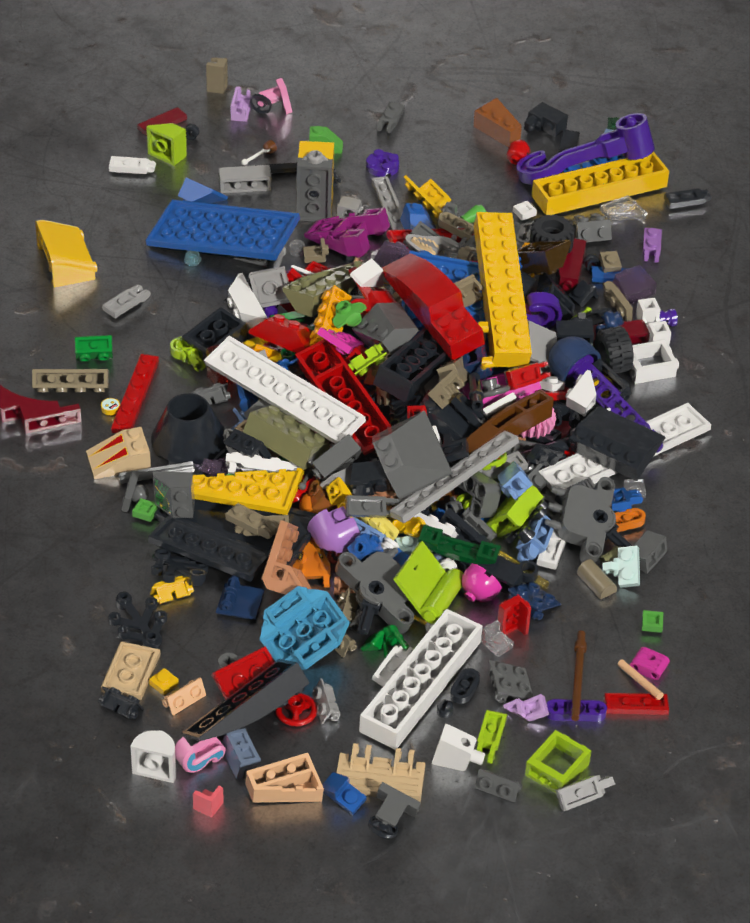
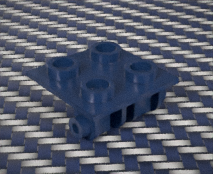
[216,576,265,620]
[508,582,561,620]

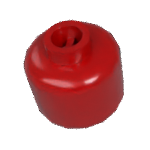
[506,140,530,165]

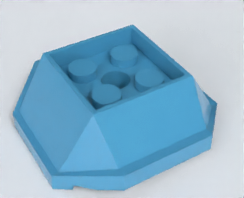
[260,586,350,670]

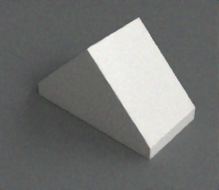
[350,258,384,287]

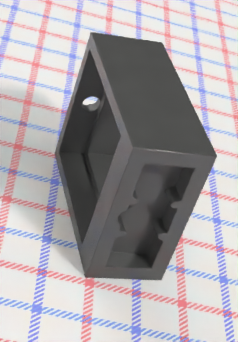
[312,434,362,482]

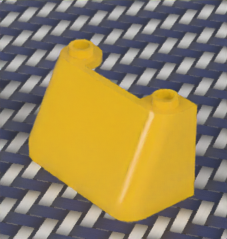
[35,220,97,287]

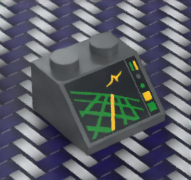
[153,472,195,518]

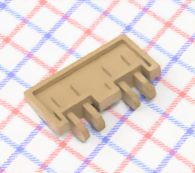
[337,743,426,802]

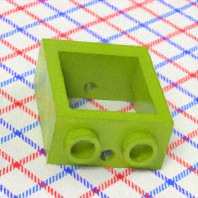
[525,730,591,793]

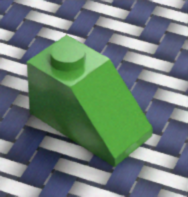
[309,126,343,154]

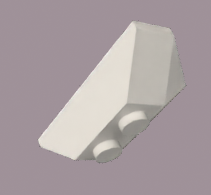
[227,273,267,331]

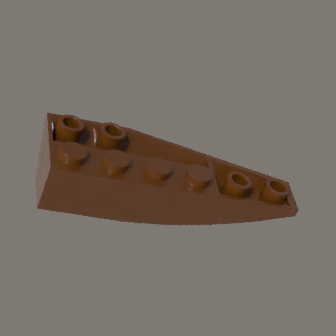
[467,390,554,455]

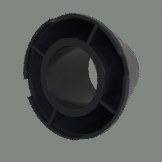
[151,393,226,467]

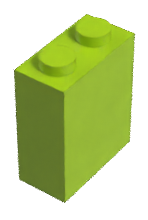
[486,485,544,538]

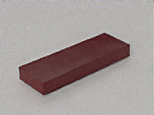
[137,107,187,137]

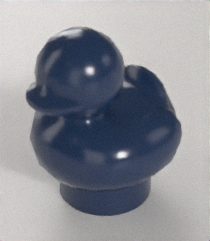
[595,311,624,333]

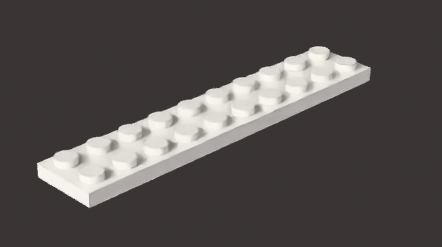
[204,336,366,444]
[539,403,711,496]

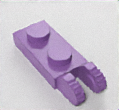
[643,228,662,263]

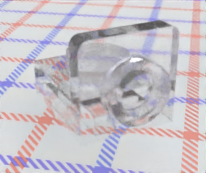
[481,620,514,657]

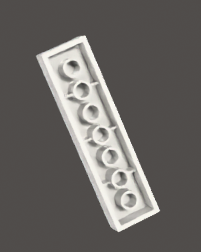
[359,609,482,750]

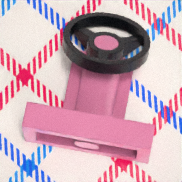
[250,78,292,114]

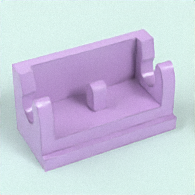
[231,87,251,122]

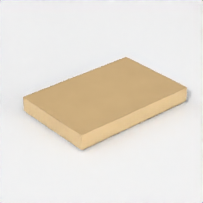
[101,641,161,700]

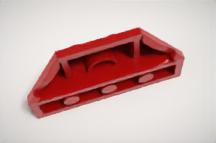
[248,314,312,353]

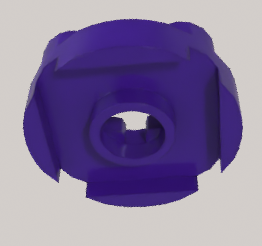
[366,149,399,177]

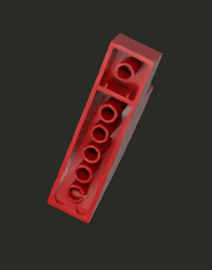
[382,253,485,361]
[295,339,392,456]

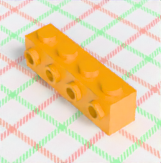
[309,285,352,347]

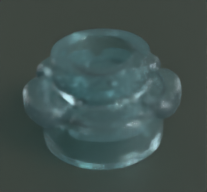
[184,251,201,266]

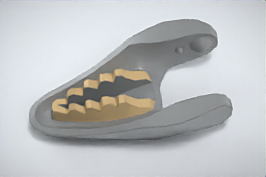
[406,234,460,255]

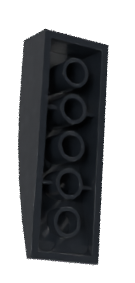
[373,328,450,402]
[182,659,309,741]

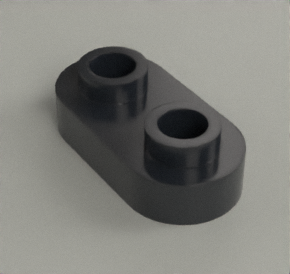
[450,668,480,704]

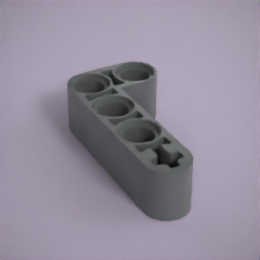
[449,461,501,518]

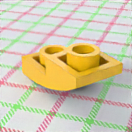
[326,477,352,518]

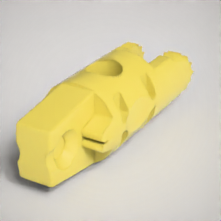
[359,517,399,540]

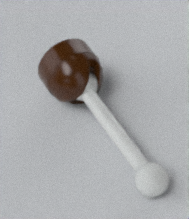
[241,140,277,166]

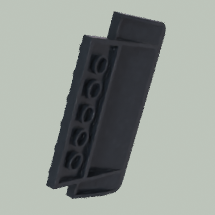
[148,499,312,582]

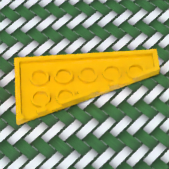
[193,468,304,515]

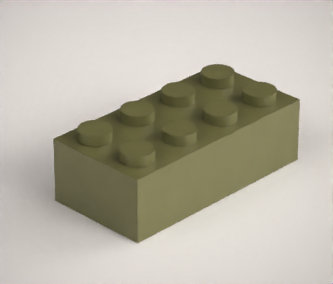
[243,405,331,470]

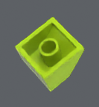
[147,123,187,166]

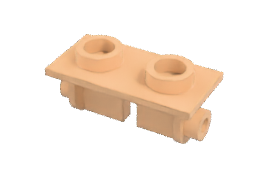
[162,677,206,716]

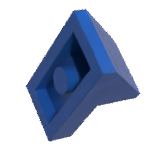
[322,772,367,816]

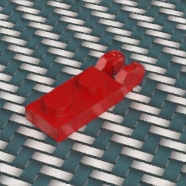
[505,361,551,390]

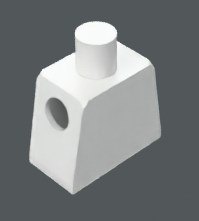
[431,724,485,771]

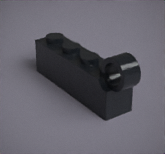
[445,536,538,595]

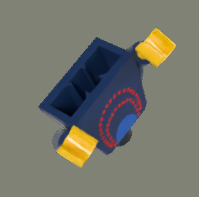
[463,321,494,380]

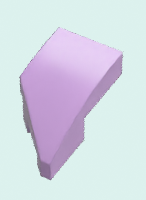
[503,694,549,721]

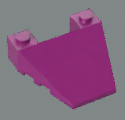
[304,207,390,258]

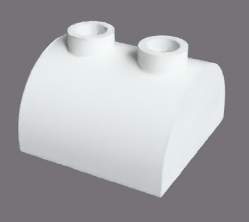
[131,730,176,783]

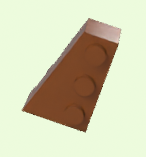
[473,98,522,148]

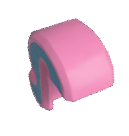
[175,737,226,773]

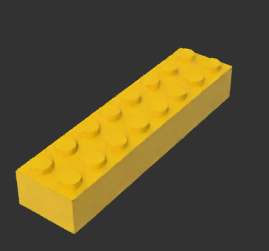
[532,152,669,215]

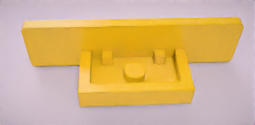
[403,175,451,219]

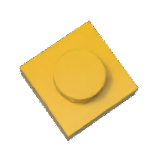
[149,668,179,696]

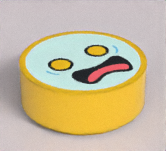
[101,398,120,416]

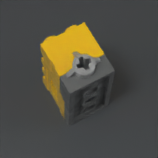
[297,141,334,222]

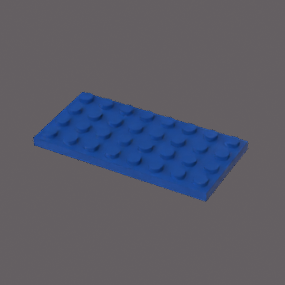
[146,200,300,261]

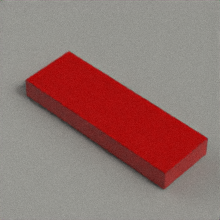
[604,693,669,715]

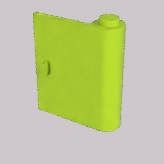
[393,541,464,624]

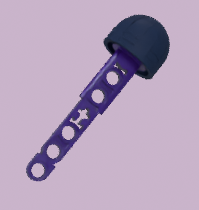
[548,336,663,453]

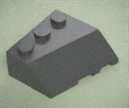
[352,302,419,356]

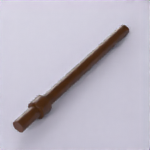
[571,630,587,721]

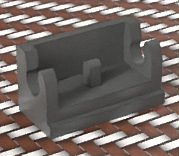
[633,530,667,574]

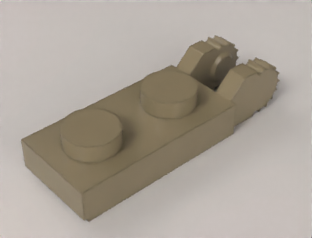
[603,281,633,321]
[225,503,279,539]

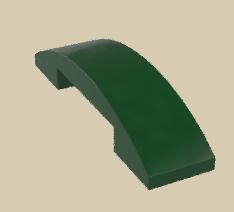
[418,525,501,564]

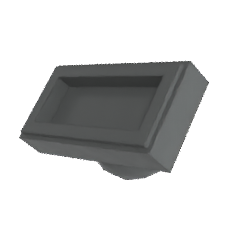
[121,471,149,513]

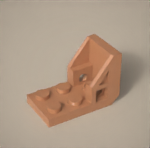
[262,520,312,595]

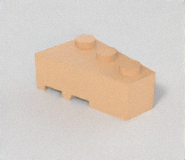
[245,753,324,802]

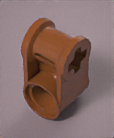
[309,480,335,514]

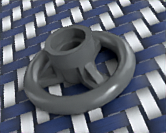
[482,378,510,398]

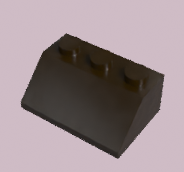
[517,240,571,275]

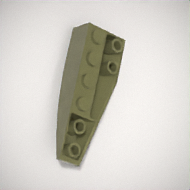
[283,261,364,317]

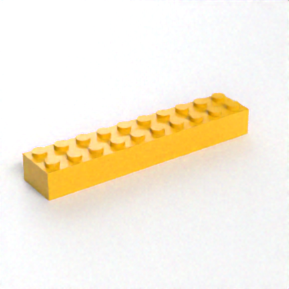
[473,212,532,367]

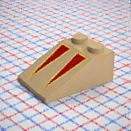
[86,427,151,479]

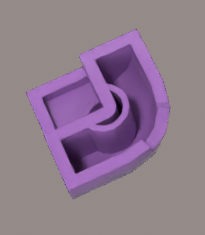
[307,506,360,554]

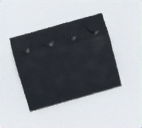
[569,406,665,481]

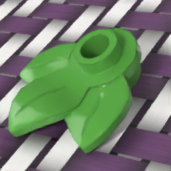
[333,300,367,329]

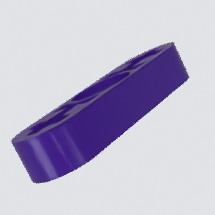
[546,699,607,722]

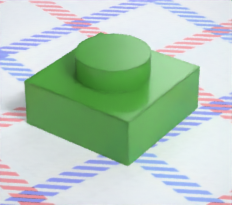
[132,498,158,522]
[642,610,663,633]

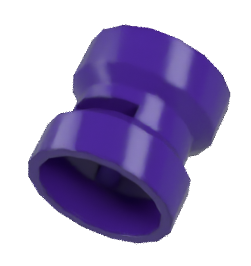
[660,309,678,327]

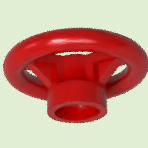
[275,693,317,727]

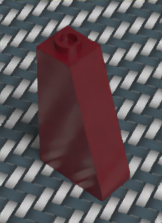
[555,238,587,292]

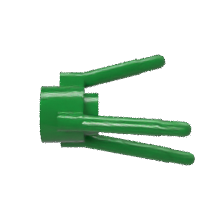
[382,625,410,658]

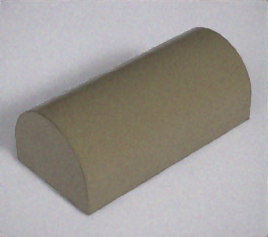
[577,559,617,600]

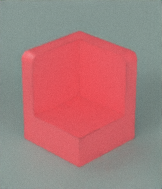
[193,786,223,818]

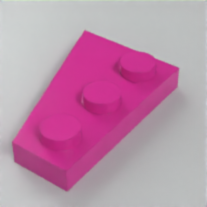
[317,327,365,354]

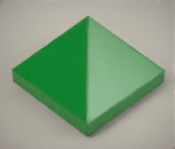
[360,630,384,651]

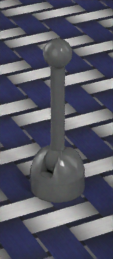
[298,466,314,490]

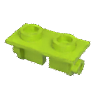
[348,343,387,377]

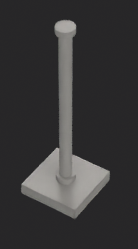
[249,247,290,308]

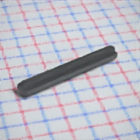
[119,461,195,484]

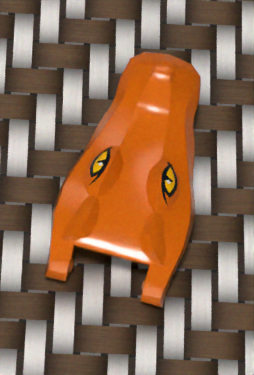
[292,538,331,588]

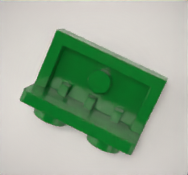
[75,335,113,362]

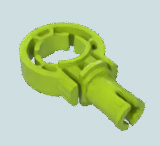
[170,336,206,372]

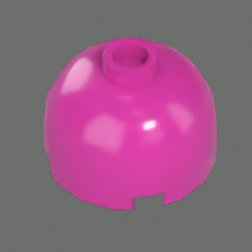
[461,564,502,603]

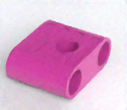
[630,647,670,680]

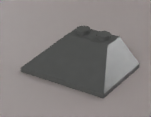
[372,410,453,500]

